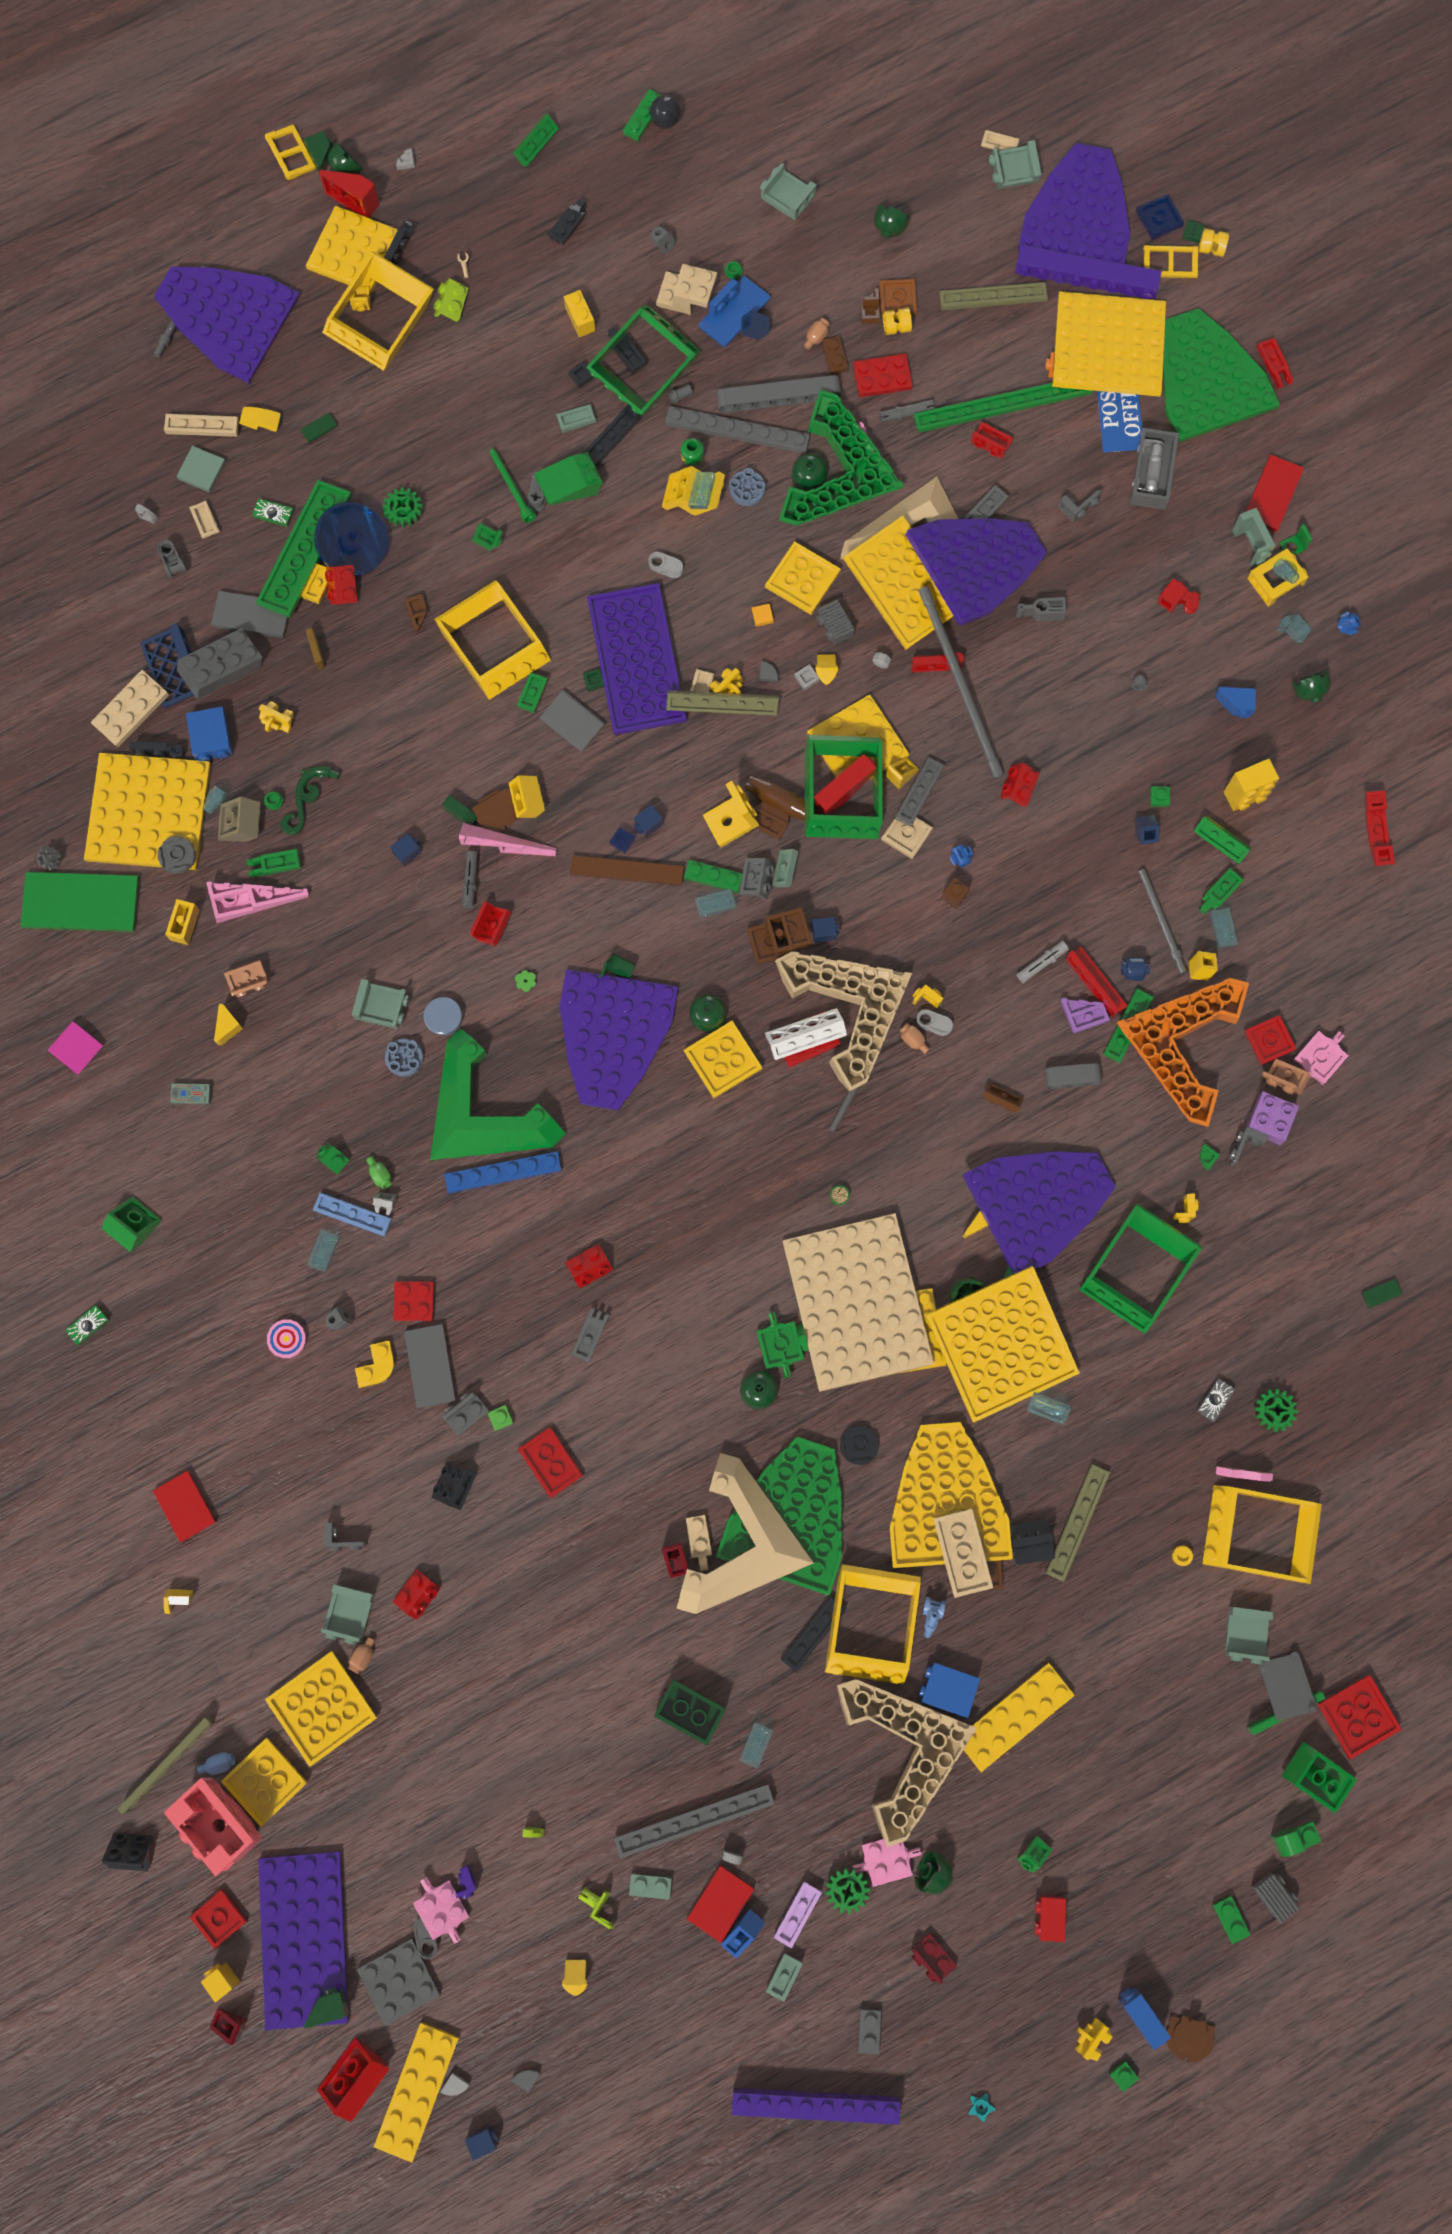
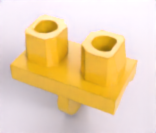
[709,668,744,694]
[259,701,294,733]
[1075,2018,1113,2061]

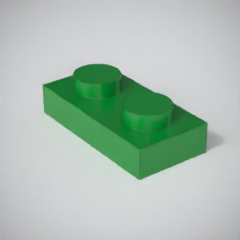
[517,672,548,714]
[1212,1896,1250,1944]

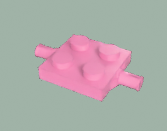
[1293,1031,1349,1085]
[852,1839,921,1887]
[413,1877,469,1944]

